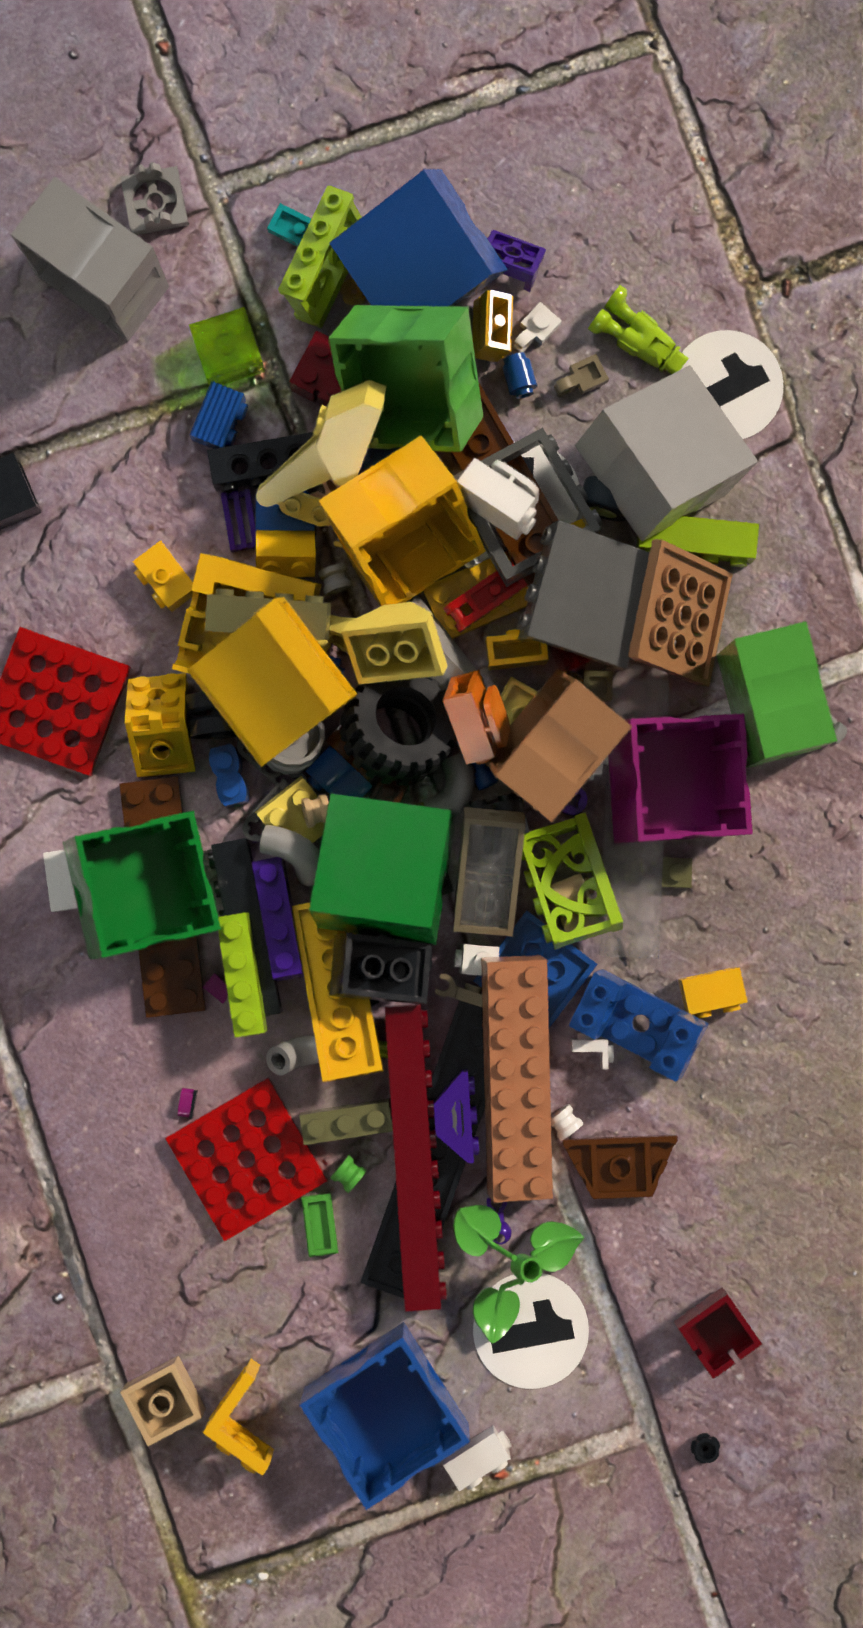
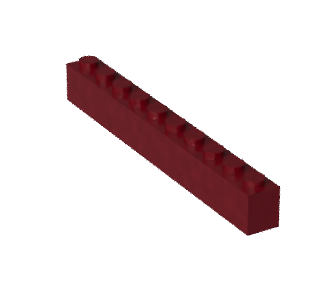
[385,1004,447,1312]

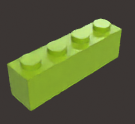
[636,516,759,567]
[218,913,268,1038]

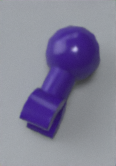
[486,1198,512,1245]

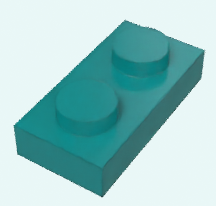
[267,203,312,247]

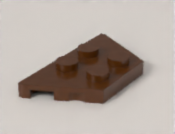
[562,1135,678,1199]

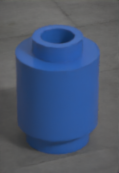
[502,352,538,399]

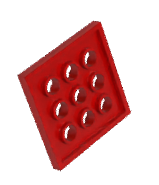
[0,627,131,776]
[165,1077,328,1242]

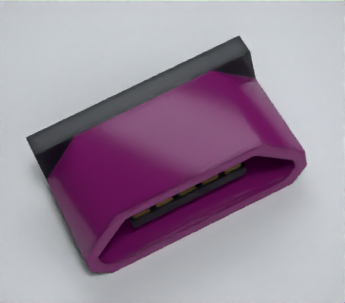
[177,1088,198,1119]

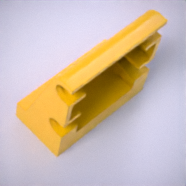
[172,553,322,674]
[187,597,357,767]

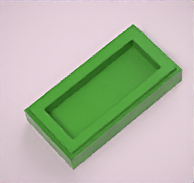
[301,1192,339,1257]

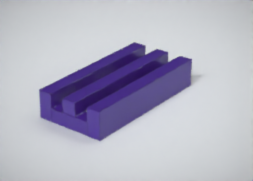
[220,489,256,553]

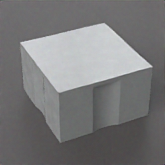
[11,176,169,342]
[575,365,758,541]

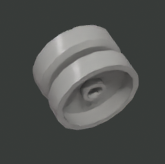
[266,721,325,774]

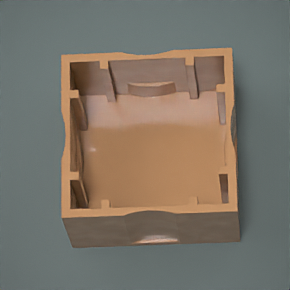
[485,668,632,822]

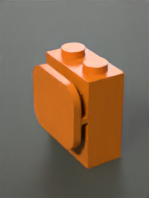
[443,670,510,765]

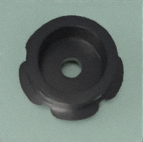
[691,1433,720,1463]

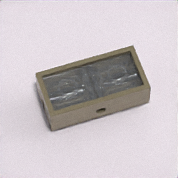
[453,807,526,936]

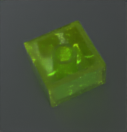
[189,307,266,386]

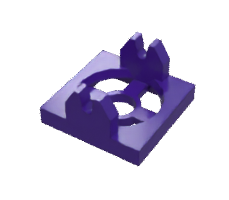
[487,230,546,292]

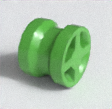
[330,1155,367,1193]

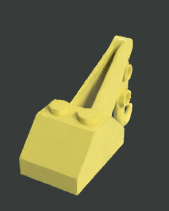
[256,380,386,548]
[316,602,448,685]

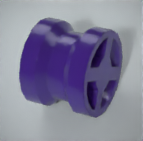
[561,788,588,816]

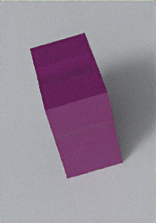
[608,713,753,843]

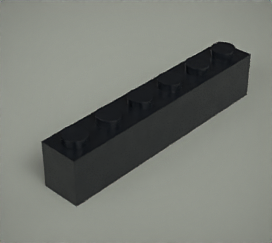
[208,838,283,1016]

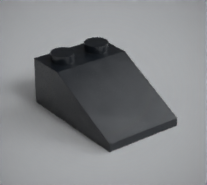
[329,932,432,1004]

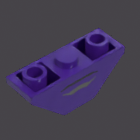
[434,1070,479,1163]

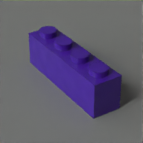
[252,857,304,982]

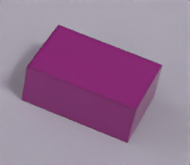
[203,973,228,1004]

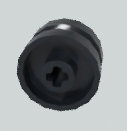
[185,691,237,740]

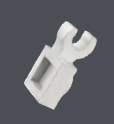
[513,302,562,352]

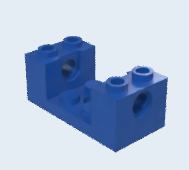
[568,969,709,1082]

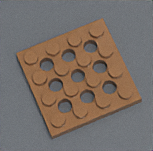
[628,539,733,687]

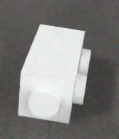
[443,1425,512,1491]

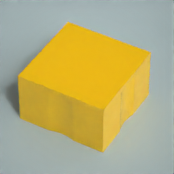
[318,436,485,607]

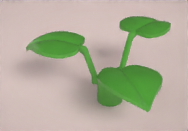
[453,1205,584,1343]

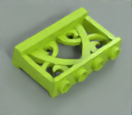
[278,185,362,329]
[521,812,623,950]

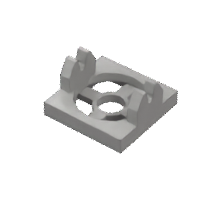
[120,162,189,235]

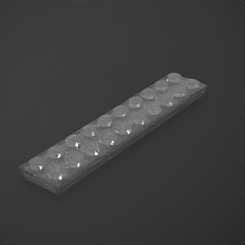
[599,663,669,959]

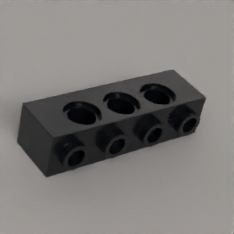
[207,432,313,493]

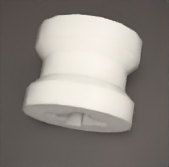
[551,1104,584,1141]

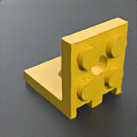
[125,673,196,777]
[203,1358,274,1476]

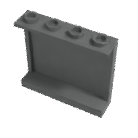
[517,520,650,672]

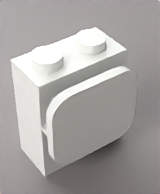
[457,458,539,540]
[43,850,78,912]

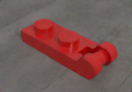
[443,561,527,633]

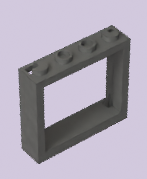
[453,428,603,587]

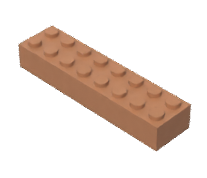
[481,955,553,1203]

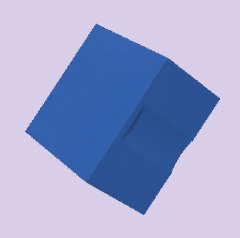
[329,169,508,307]
[299,1322,470,1510]

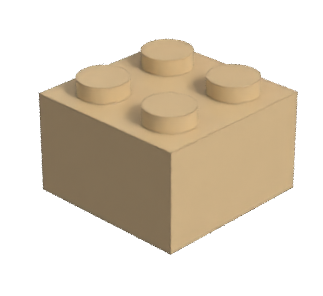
[120,1355,206,1446]

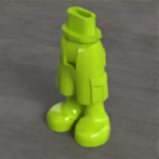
[588,285,689,375]

